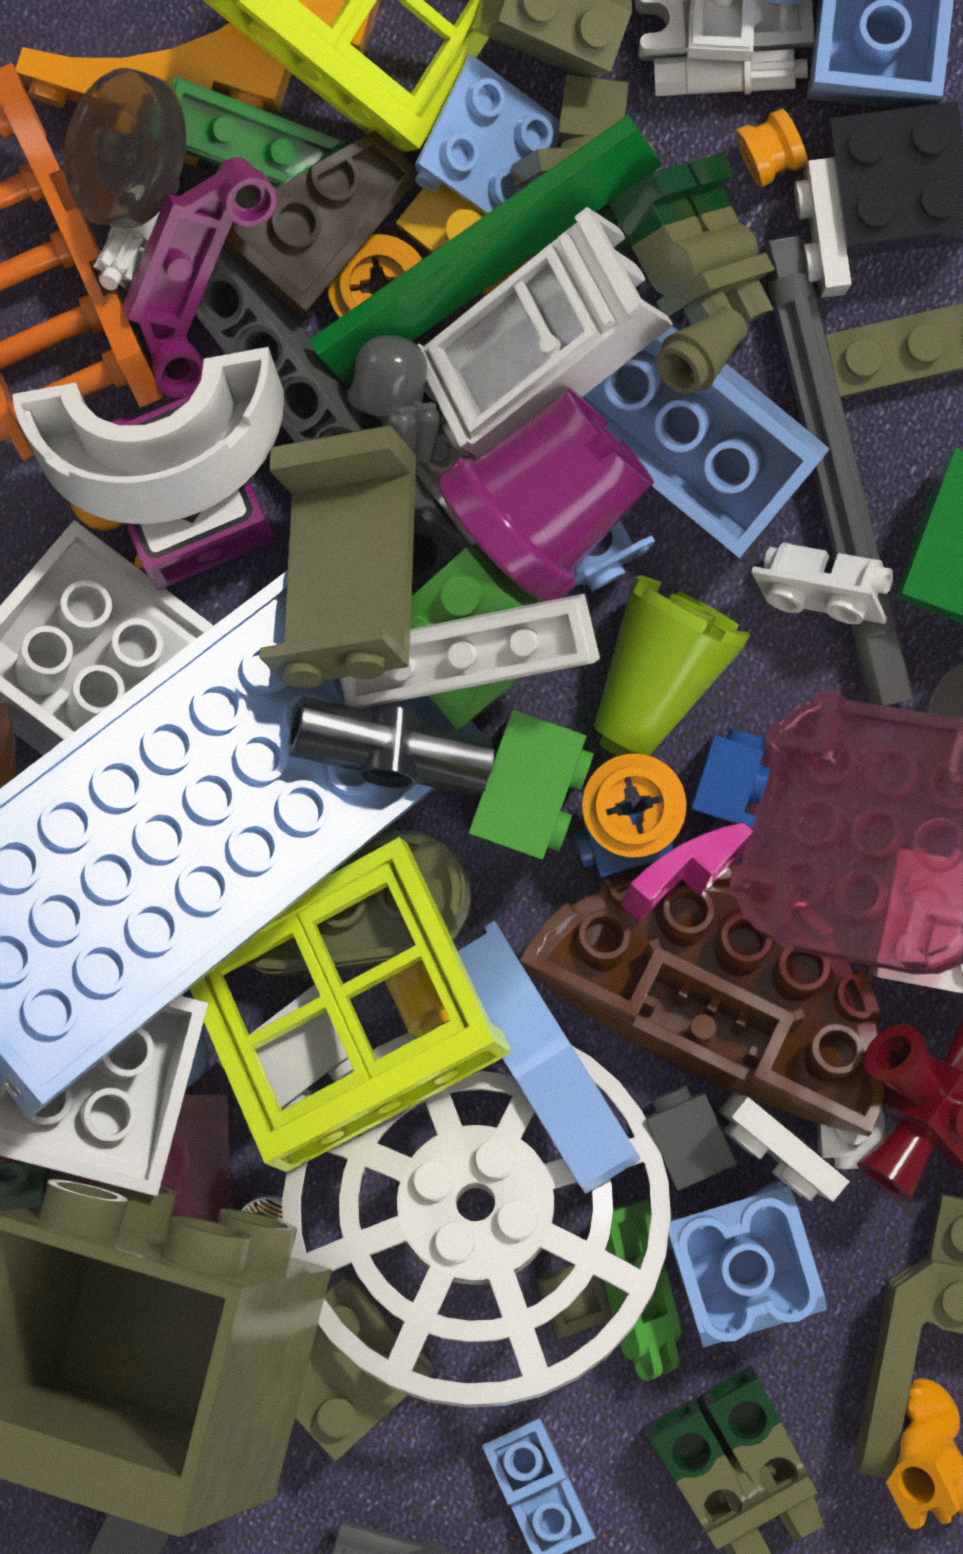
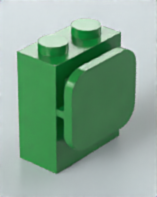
[894,448,963,624]

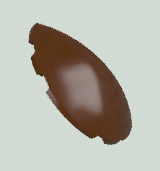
[519,866,885,1137]

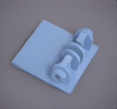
[415,54,560,214]

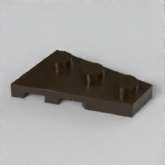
[222,130,418,317]

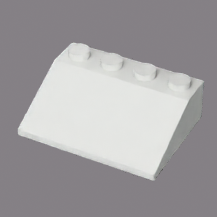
[0,520,214,755]
[0,996,208,1197]

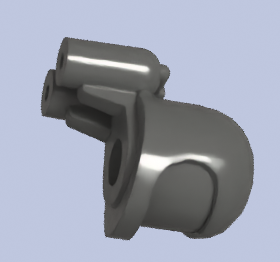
[346,335,441,463]

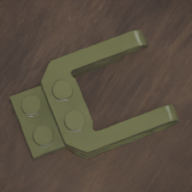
[855,1193,963,1479]

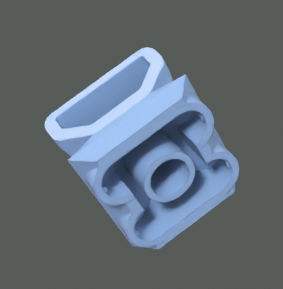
[669,1180,827,1348]

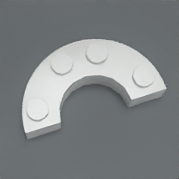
[12,347,284,524]

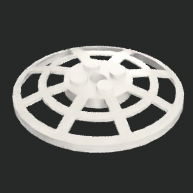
[282,1033,671,1408]

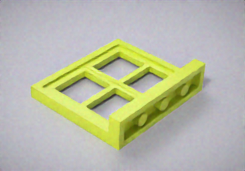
[203,0,489,153]
[190,837,512,1172]

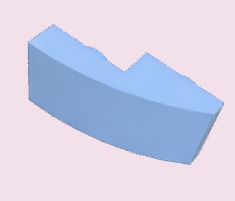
[482,1418,596,1554]

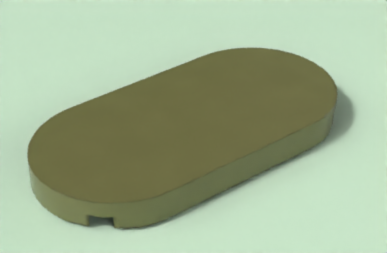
[246,830,471,977]

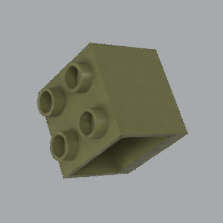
[0,1180,332,1537]

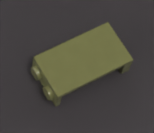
[259,425,416,688]

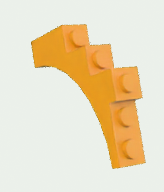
[15,0,381,170]

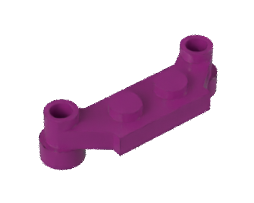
[122,157,277,398]

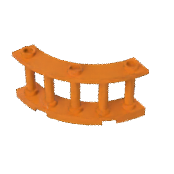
[0,62,163,460]

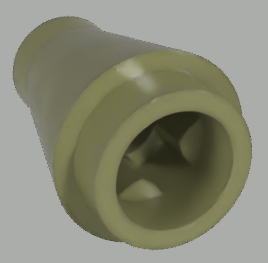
[656,307,748,394]

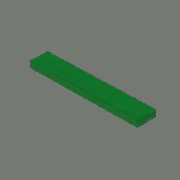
[309,115,663,386]

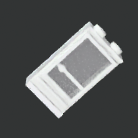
[417,207,673,457]

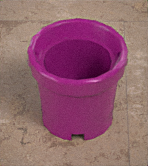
[438,388,654,602]

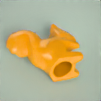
[886,1378,963,1529]

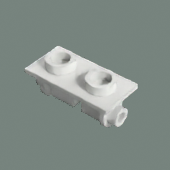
[751,543,893,624]

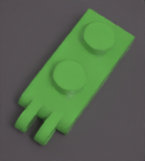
[588,1198,682,1381]

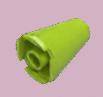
[594,575,750,756]

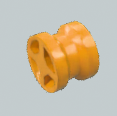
[735,108,808,188]

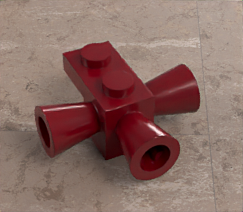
[857,1017,963,1202]

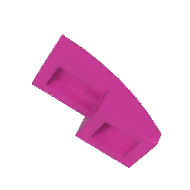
[621,823,753,922]

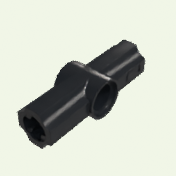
[288,697,495,797]

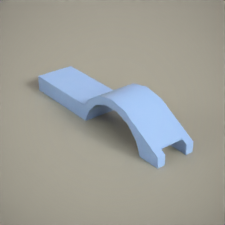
[458,920,641,1194]

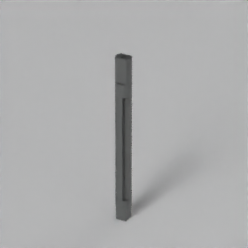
[760,235,914,710]

